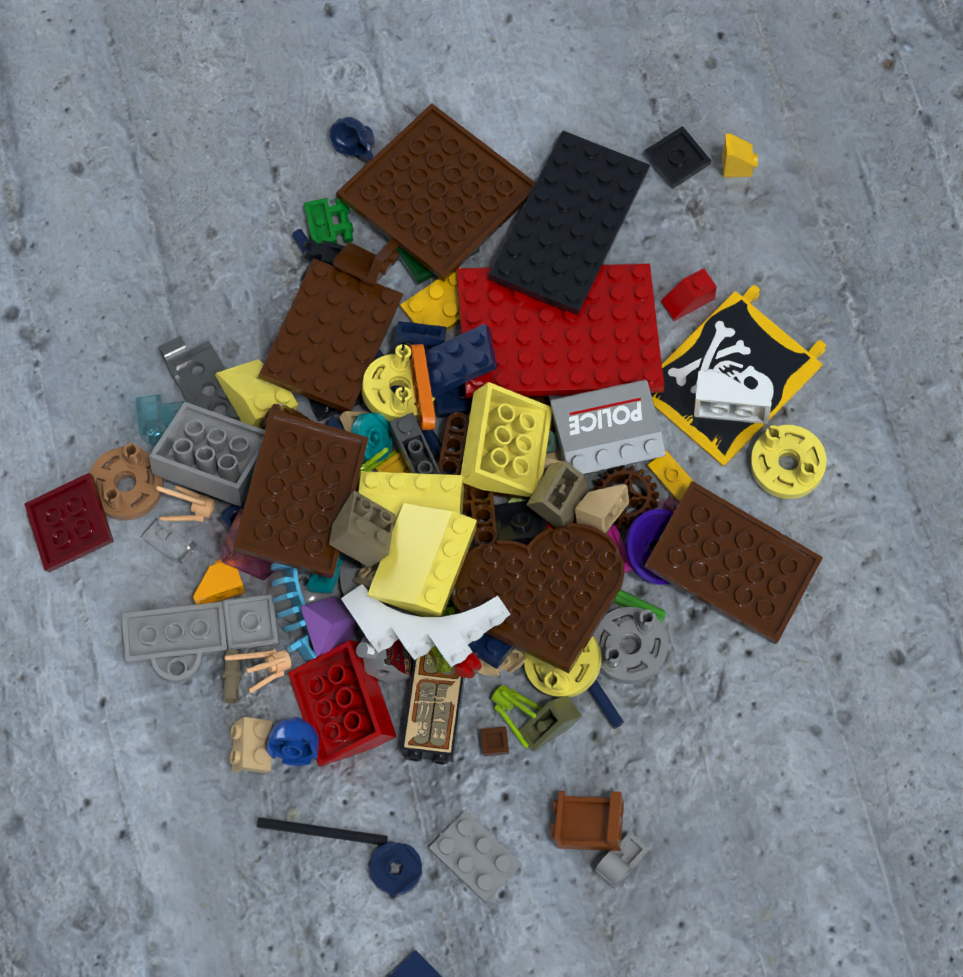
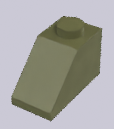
[519,696,582,751]

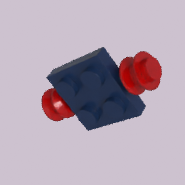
[454,633,515,679]

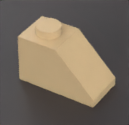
[574,484,629,533]

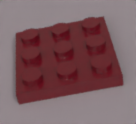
[24,473,114,572]

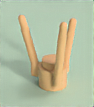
[156,485,215,522]
[224,649,291,693]

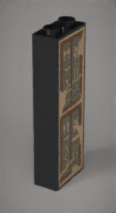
[401,605,465,765]

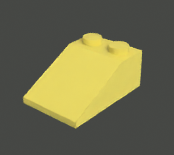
[215,359,298,430]

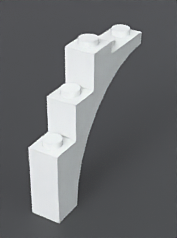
[341,584,511,667]

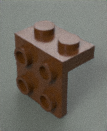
[333,239,400,285]

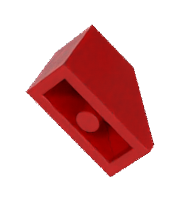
[661,268,717,322]

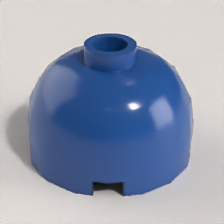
[267,717,319,766]

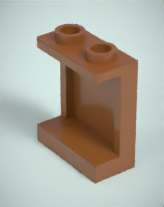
[551,791,624,851]

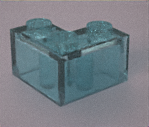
[136,394,189,445]

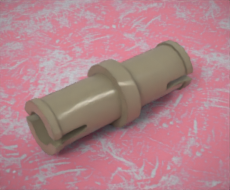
[222,650,242,704]

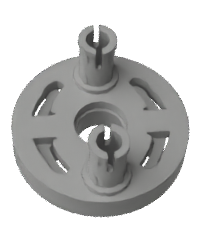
[593,607,668,684]

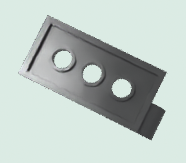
[158,336,241,421]

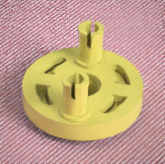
[361,344,435,422]
[751,425,827,499]
[524,635,602,698]

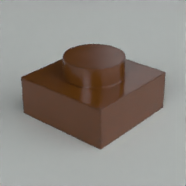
[481,726,509,757]

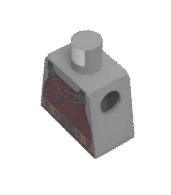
[356,637,412,685]

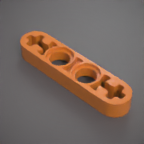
[409,344,435,430]

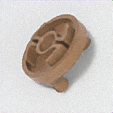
[90,443,164,521]

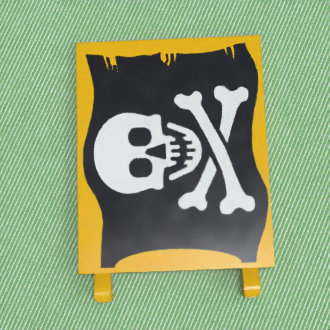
[651,285,826,467]

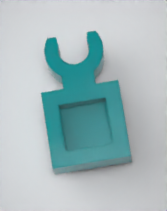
[306,554,343,593]

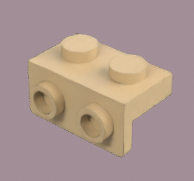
[229,717,272,773]

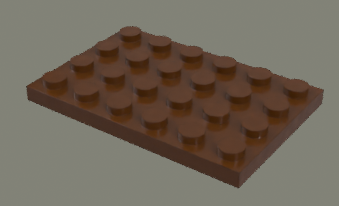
[258,258,403,412]
[232,409,369,579]
[643,481,823,644]

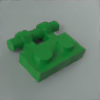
[304,197,354,245]

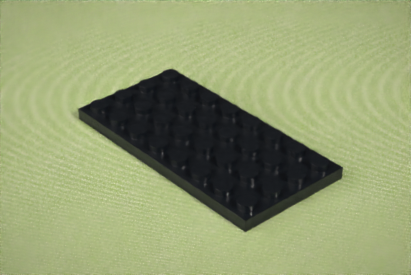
[488,131,650,315]

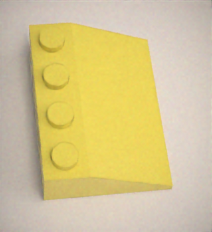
[461,382,552,497]
[359,471,464,528]
[367,503,477,617]

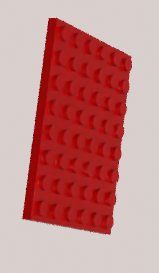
[457,264,664,398]

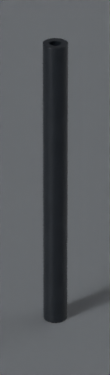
[257,817,388,846]

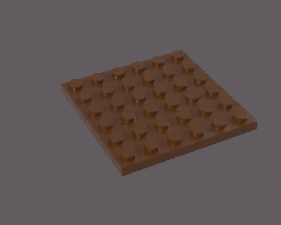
[336,103,536,281]

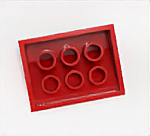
[288,640,397,767]

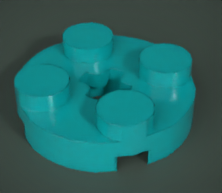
[351,413,392,462]

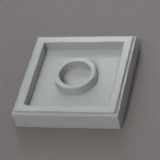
[222,593,280,650]

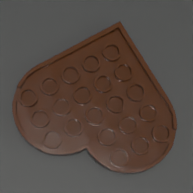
[451,523,625,673]

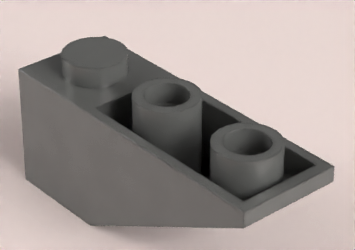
[390,412,441,474]

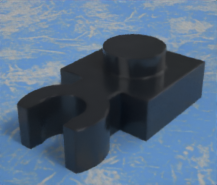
[303,240,345,268]

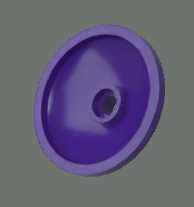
[625,509,673,585]

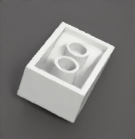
[694,369,771,424]

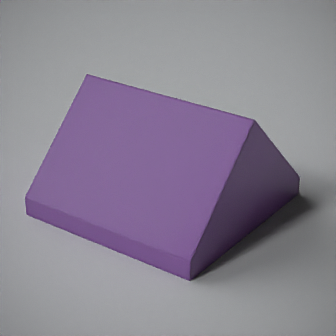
[301,596,358,656]

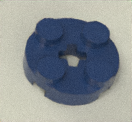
[370,842,423,897]

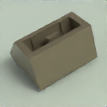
[527,461,590,528]
[329,491,395,568]

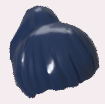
[330,117,375,161]

